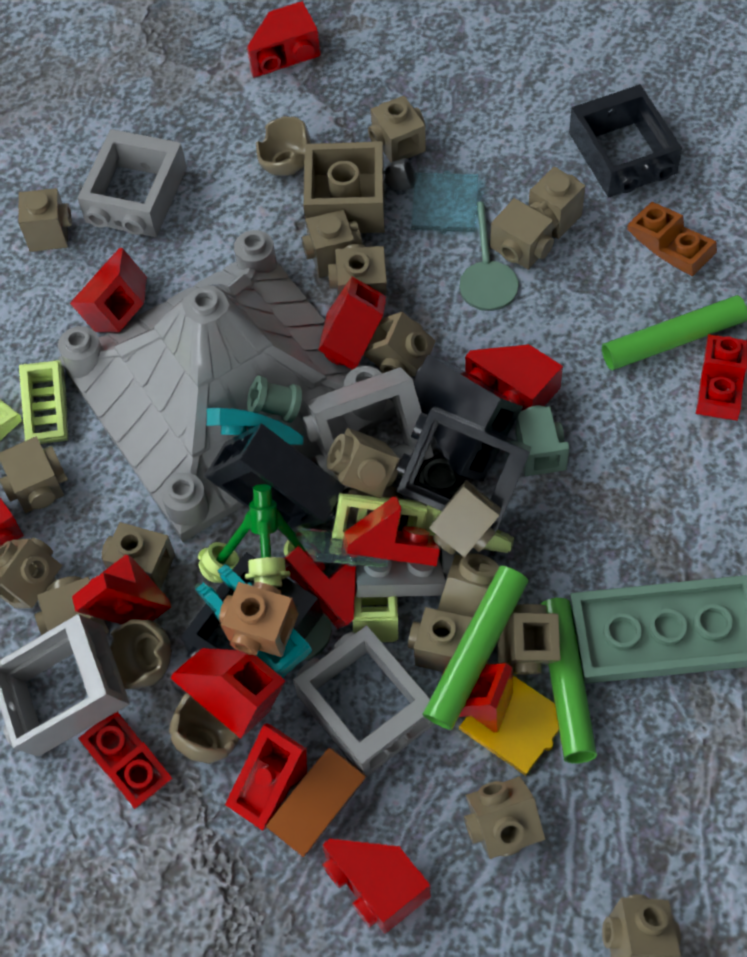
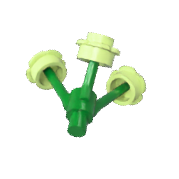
[198,484,325,588]

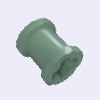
[247,375,302,423]

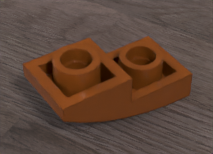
[627,202,717,276]
[266,747,367,857]

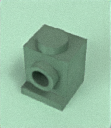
[515,405,569,476]

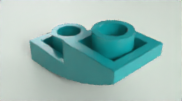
[206,408,303,445]

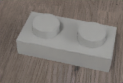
[350,554,446,598]

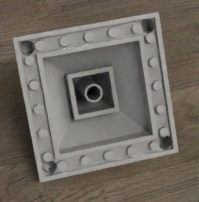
[58,230,396,542]

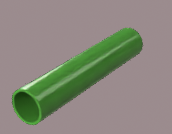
[602,295,747,371]
[422,566,529,730]
[541,598,597,764]

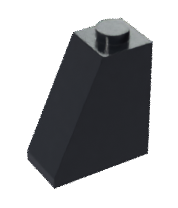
[413,355,523,482]

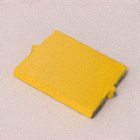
[459,675,559,776]

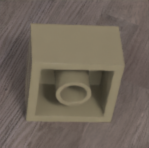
[303,141,385,235]

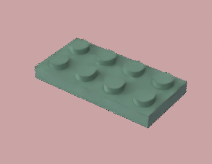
[569,575,747,684]

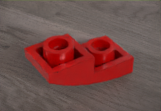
[695,334,747,421]
[78,711,172,809]

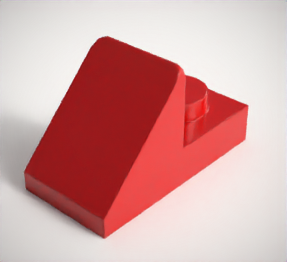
[343,496,440,566]
[284,546,356,629]
[72,555,171,625]
[442,663,513,733]
[225,723,307,831]

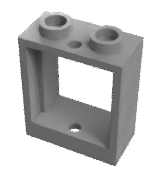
[77,129,187,237]
[302,367,434,489]
[0,614,130,757]
[293,625,435,776]

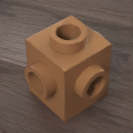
[219,582,298,657]

